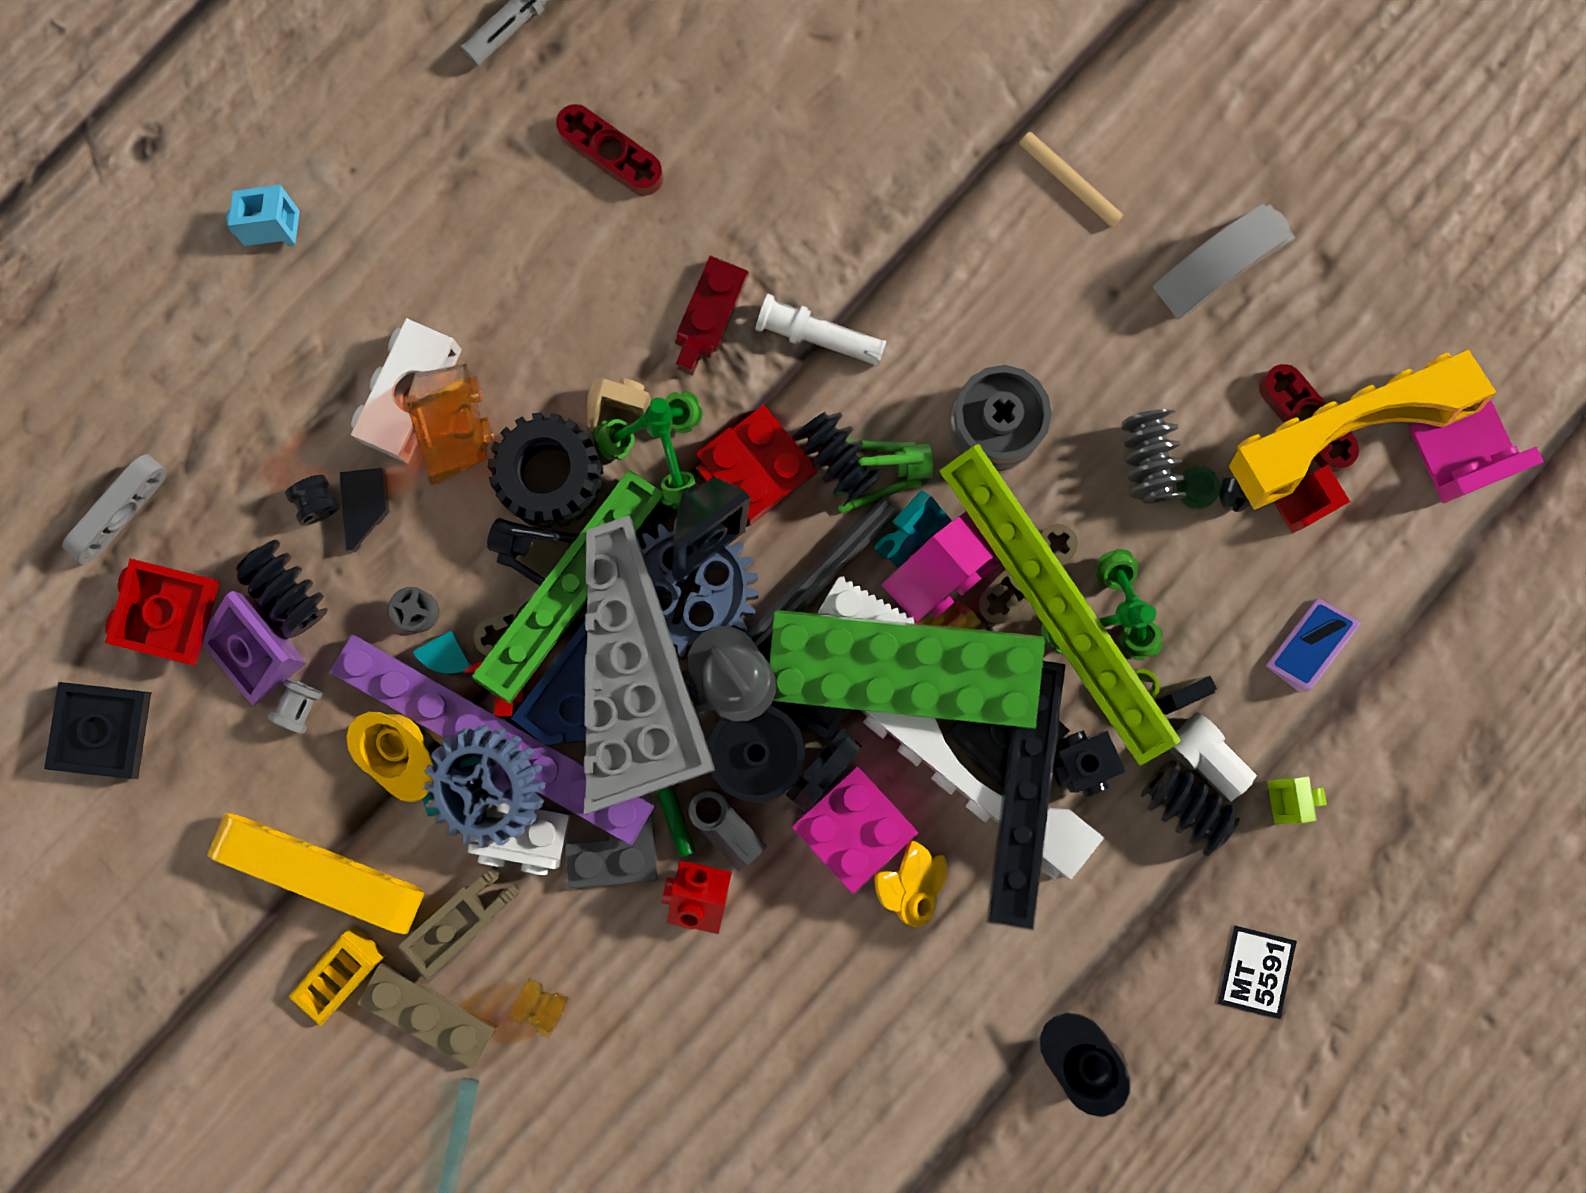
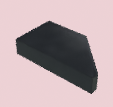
[340,468,390,553]
[1154,676,1217,715]

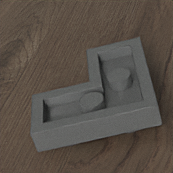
[565,793,658,889]

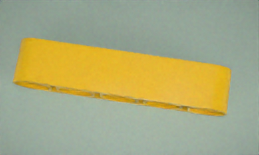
[207,813,425,934]

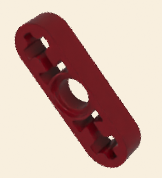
[556,104,663,196]
[1259,364,1359,472]

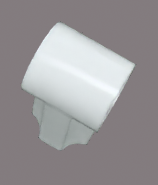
[1169,712,1257,802]

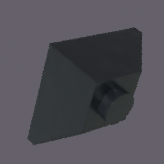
[672,477,751,582]

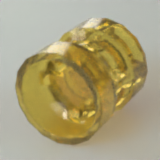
[509,978,570,1039]

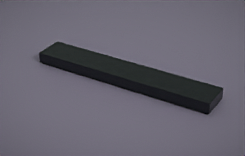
[986,660,1066,931]

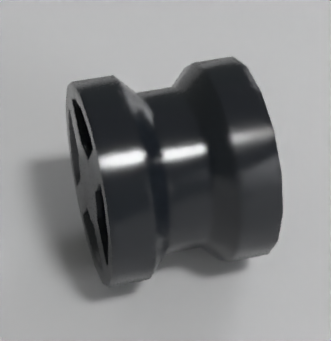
[285,475,340,526]

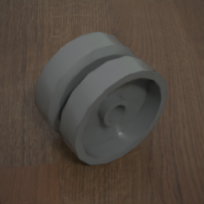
[949,365,1052,471]

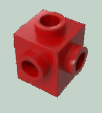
[662,861,732,934]

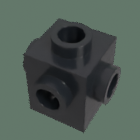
[1053,730,1126,797]

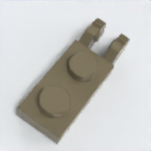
[397,866,520,980]

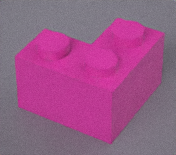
[882,511,1001,624]

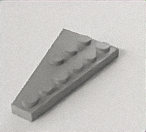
[584,515,715,815]

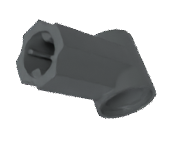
[689,788,767,872]

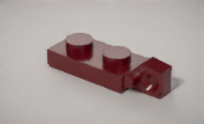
[675,256,749,376]

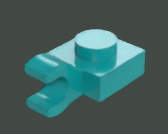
[874,490,952,568]

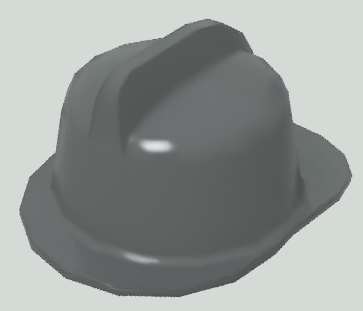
[687,626,776,722]

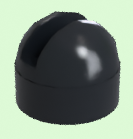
[1219,478,1250,512]

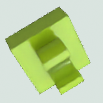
[1267,776,1327,824]

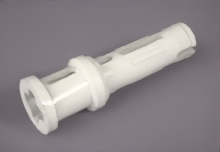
[755,294,887,367]

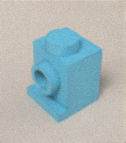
[226,185,300,246]

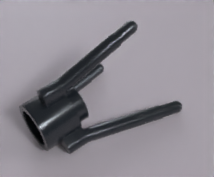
[487,518,579,586]

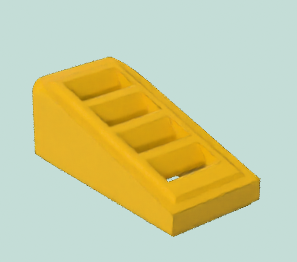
[288,926,386,1026]

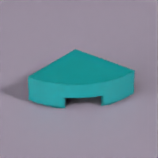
[413,630,472,674]

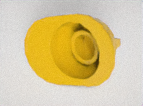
[346,712,434,802]

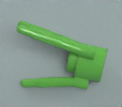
[837,439,934,513]

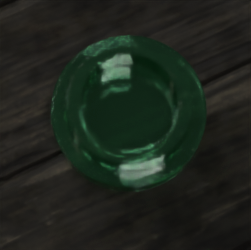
[1176,466,1220,509]

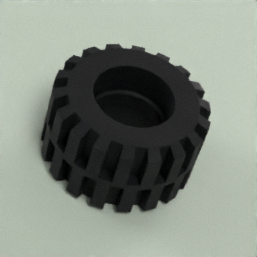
[487,412,603,529]

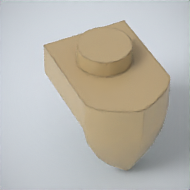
[587,378,651,433]

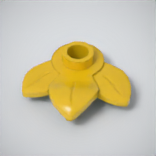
[875,840,948,927]

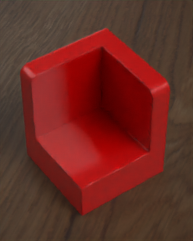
[1274,465,1351,534]

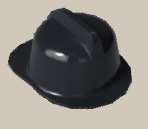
[1040,1012,1131,1117]

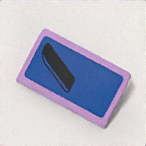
[1266,598,1361,693]

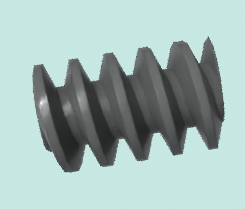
[1121,409,1187,503]

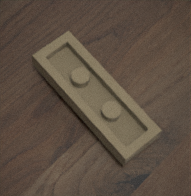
[357,962,498,1069]

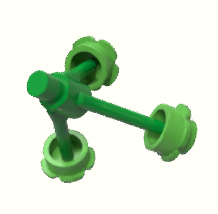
[593,391,703,510]
[1041,549,1163,661]

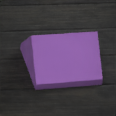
[202,591,307,706]

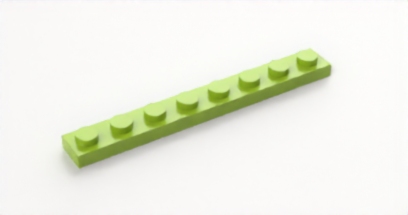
[940,444,1181,766]

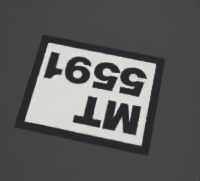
[1218,925,1297,1019]

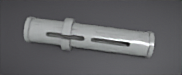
[460,0,549,67]

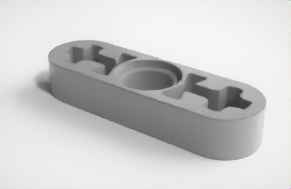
[63,454,167,564]

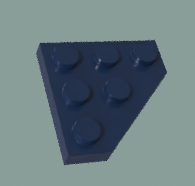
[511,619,698,745]

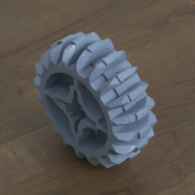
[423,725,546,848]

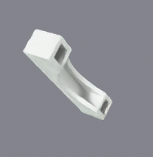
[860,710,1104,880]

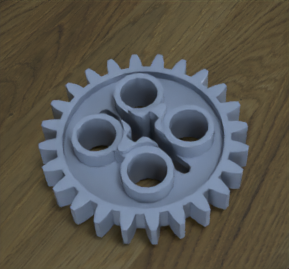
[642,519,759,660]

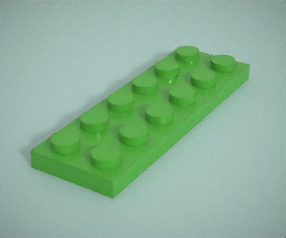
[770,610,1045,728]

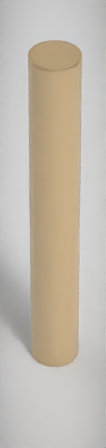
[1019,131,1123,227]

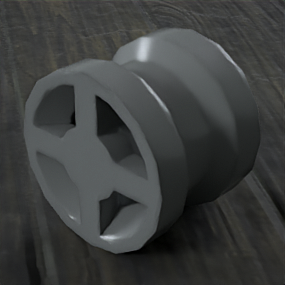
[388,587,439,633]

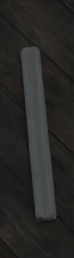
[746,498,897,653]

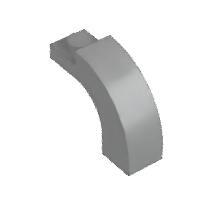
[1152,204,1296,320]

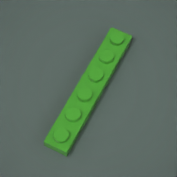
[472,469,663,705]

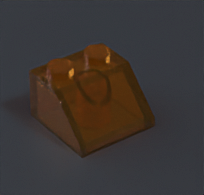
[406,363,494,486]

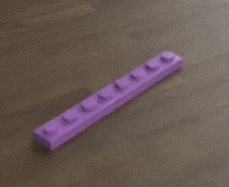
[330,634,655,845]

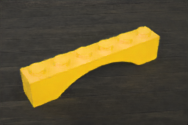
[1229,349,1497,510]

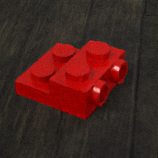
[695,404,817,525]
[105,558,220,666]

